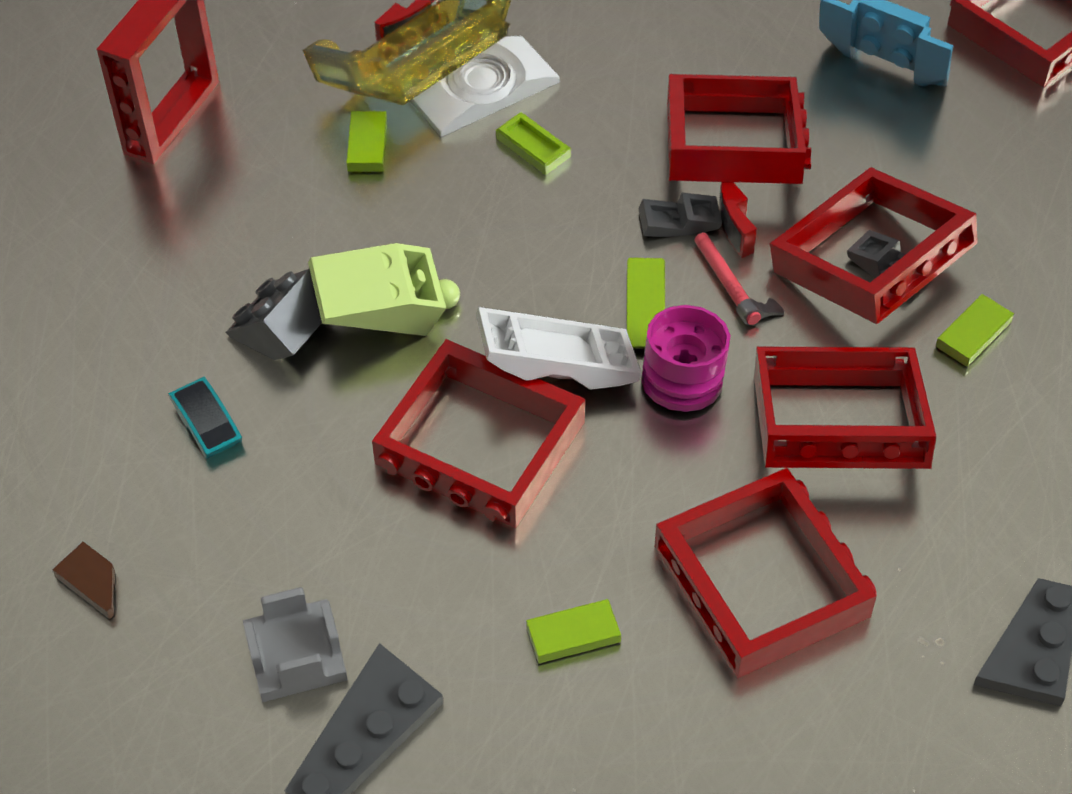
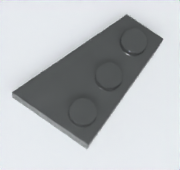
[973,578,1072,707]

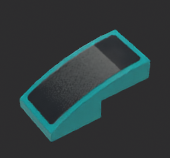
[168,377,242,459]

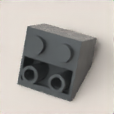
[226,269,322,360]

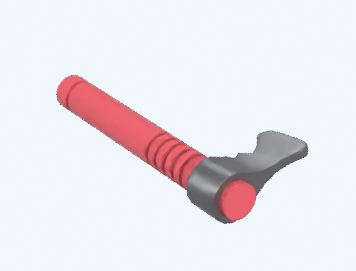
[694,232,785,325]

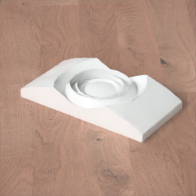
[405,36,559,137]
[476,307,642,390]

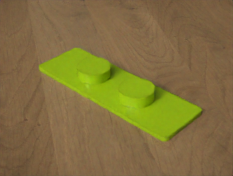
[627,258,665,349]

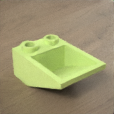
[308,243,460,336]

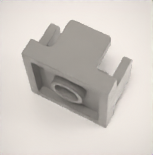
[243,587,348,702]

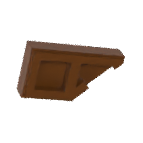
[52,542,115,619]

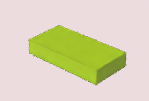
[347,111,387,172]
[496,112,571,175]
[936,294,1014,367]
[526,599,621,664]

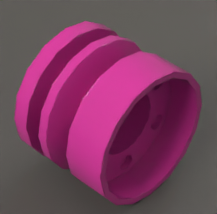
[641,305,731,412]

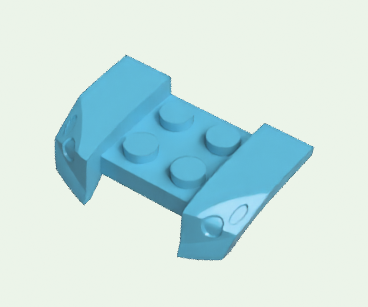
[819,0,953,86]

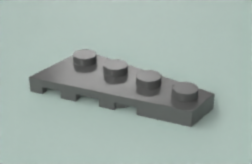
[285,643,443,794]

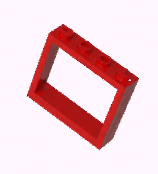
[97,0,219,165]
[947,0,1072,88]
[667,74,812,184]
[770,167,978,324]
[372,339,585,529]
[754,346,937,469]
[654,468,877,679]

